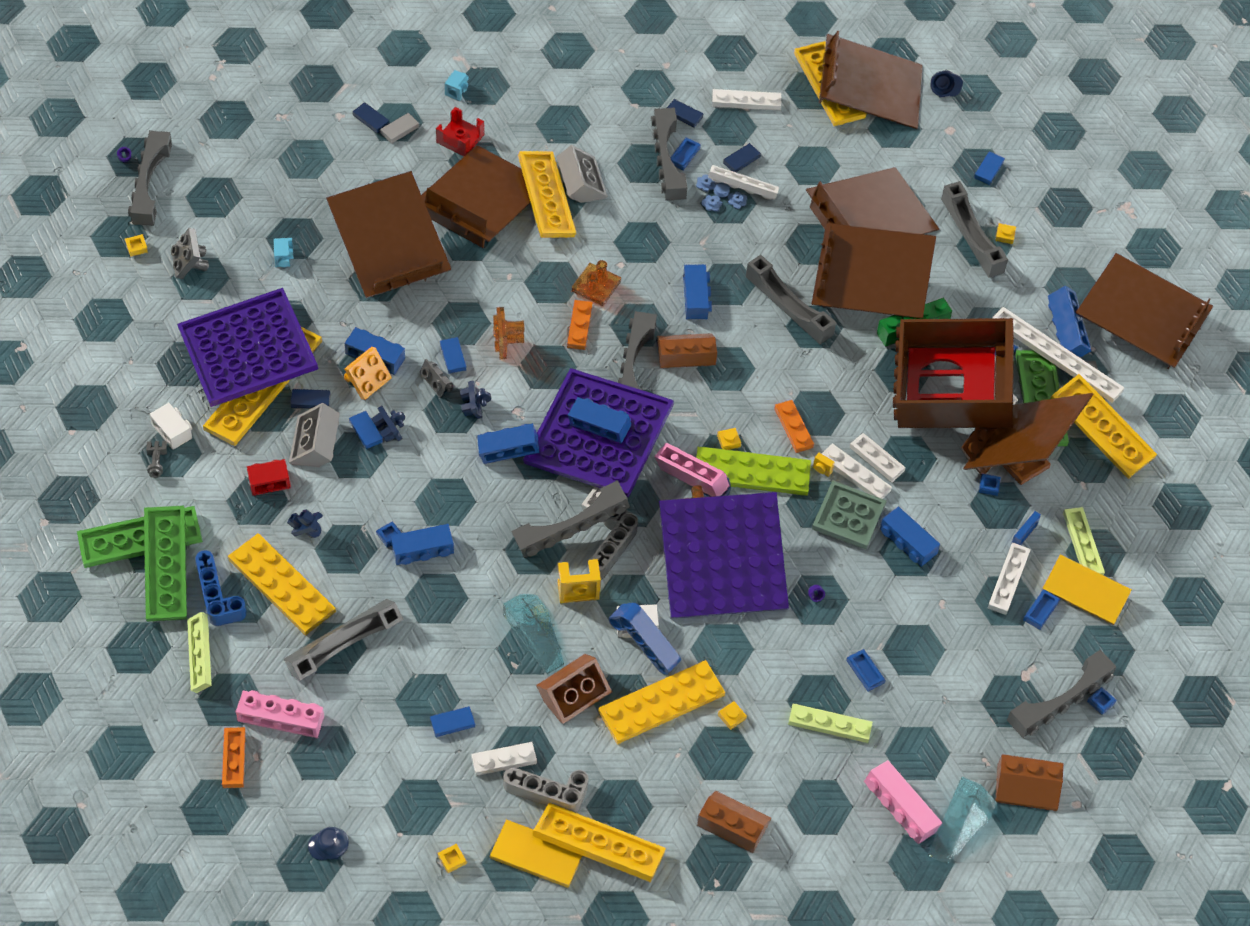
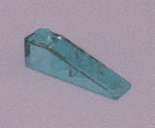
[503,594,564,674]
[928,777,997,864]

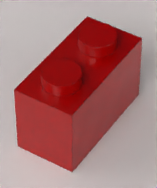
[246,459,291,496]

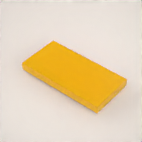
[1042,554,1132,625]
[490,819,582,888]

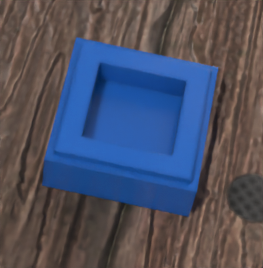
[979,473,1001,496]
[376,521,401,548]
[1087,687,1117,715]

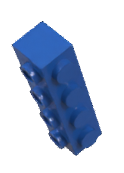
[1048,285,1092,358]

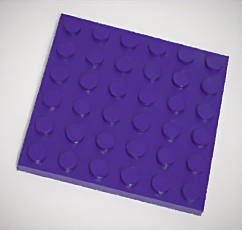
[177,288,319,407]
[523,368,674,498]
[659,492,789,619]

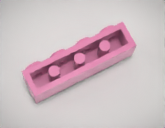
[654,443,730,497]
[236,691,324,738]
[864,760,942,844]

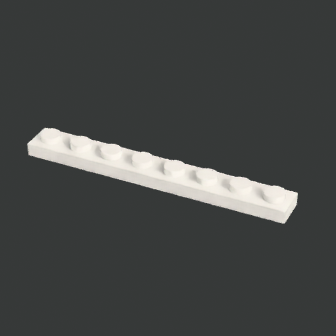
[993,307,1124,403]

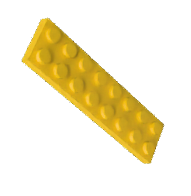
[203,327,322,446]

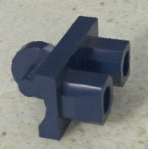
[460,380,492,419]
[371,406,406,442]
[287,509,323,538]

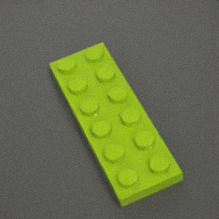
[696,446,811,496]

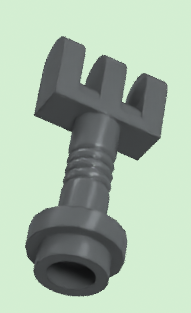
[146,441,167,478]

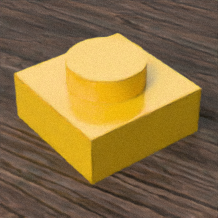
[995,223,1016,244]
[125,234,148,257]
[717,428,741,450]
[813,452,835,477]
[718,701,747,730]
[438,843,467,873]

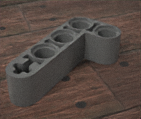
[589,510,638,580]

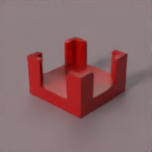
[436,107,485,156]

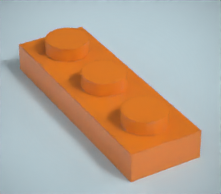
[567,300,593,350]
[774,400,814,453]
[222,727,246,788]

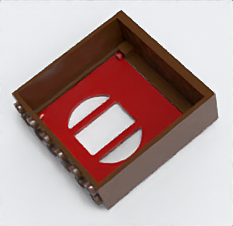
[893,318,1014,428]

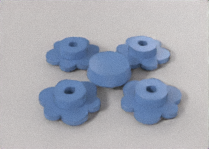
[696,175,747,212]

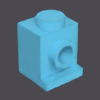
[445,70,469,101]
[274,238,293,267]

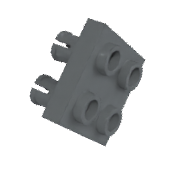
[171,228,209,279]

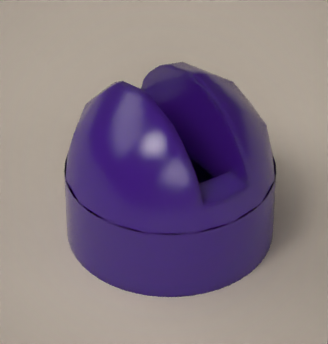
[117,147,132,162]
[808,584,825,602]

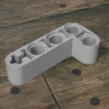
[503,768,589,813]

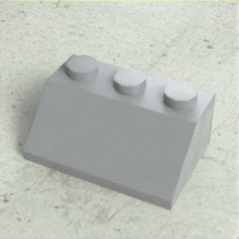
[557,145,608,203]
[289,403,340,467]

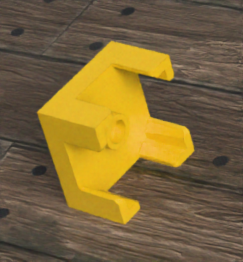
[557,559,601,603]

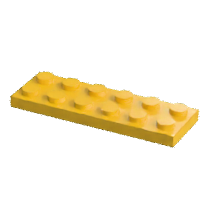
[794,41,866,126]
[518,151,576,238]
[1051,374,1157,479]
[228,533,336,636]
[598,660,725,744]
[532,803,666,882]

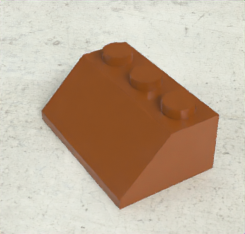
[657,333,717,368]
[536,654,612,724]
[995,754,1064,811]
[697,790,772,853]

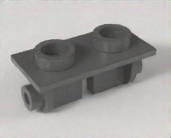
[419,359,453,398]

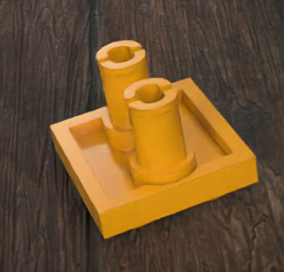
[344,347,392,400]

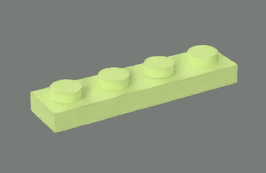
[1063,507,1105,575]
[187,612,211,693]
[788,704,873,743]

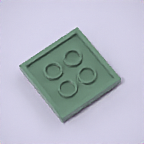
[812,481,887,549]

